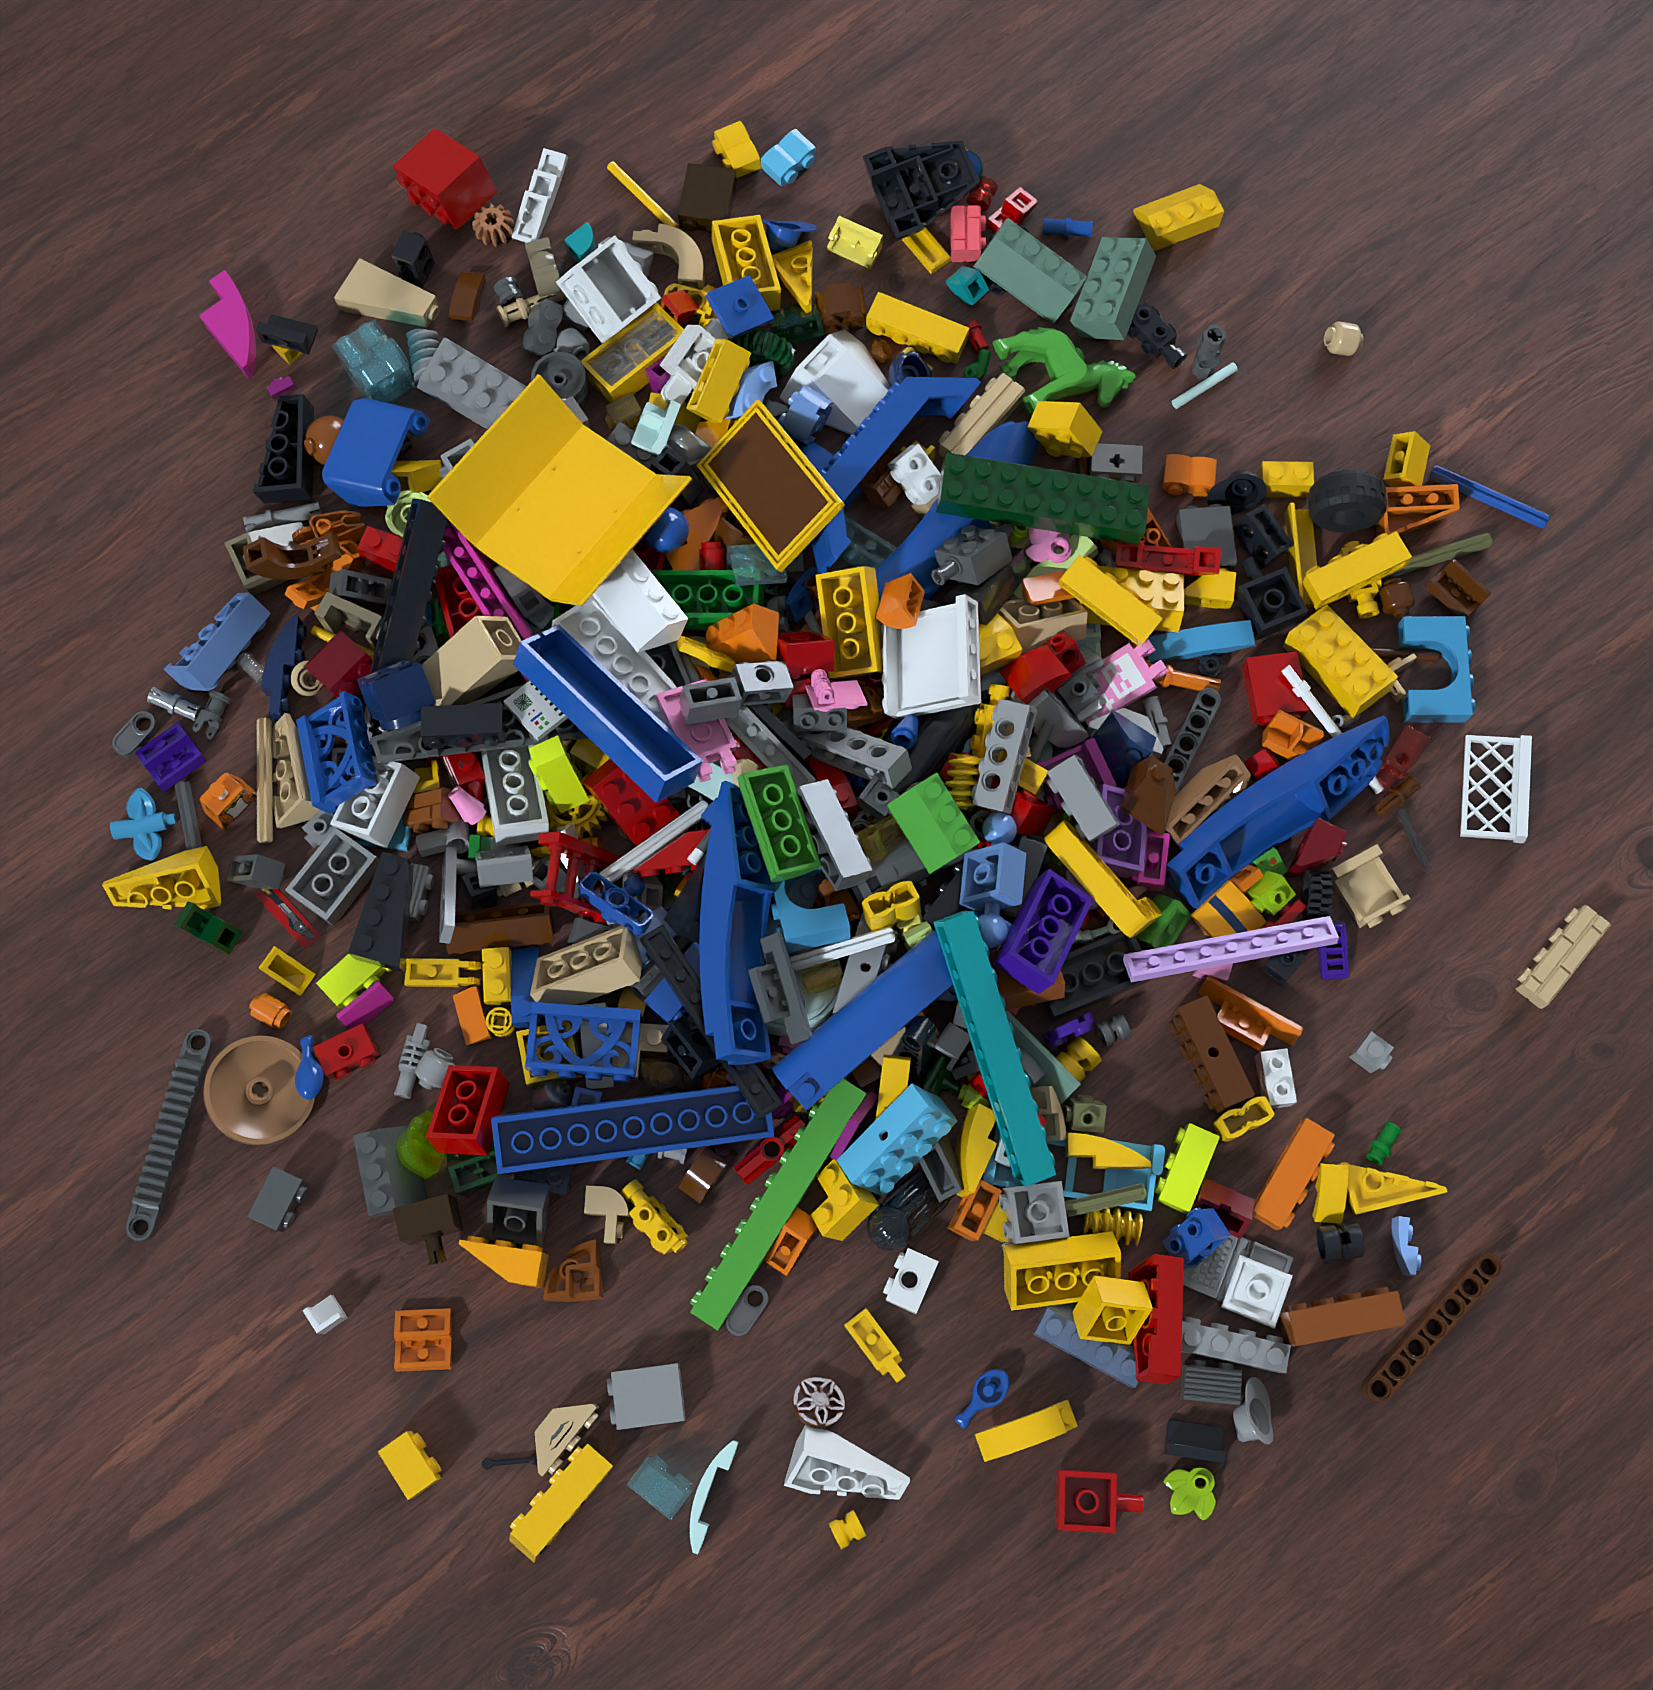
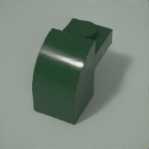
[174,901,243,955]

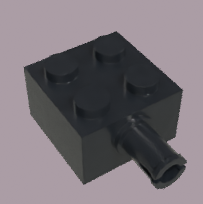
[1234,556,1309,641]

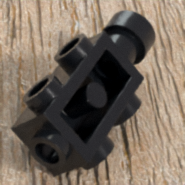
[1127,301,1187,369]

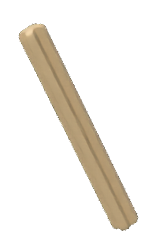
[257,718,273,843]

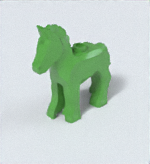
[992,327,1136,416]

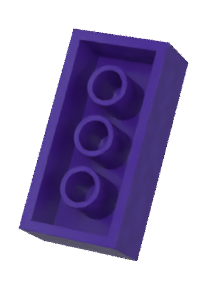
[993,869,1093,994]

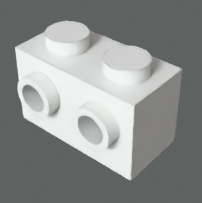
[887,444,941,505]

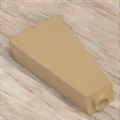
[334,258,440,327]

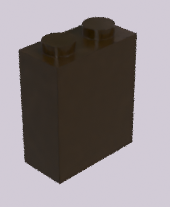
[678,163,737,234]

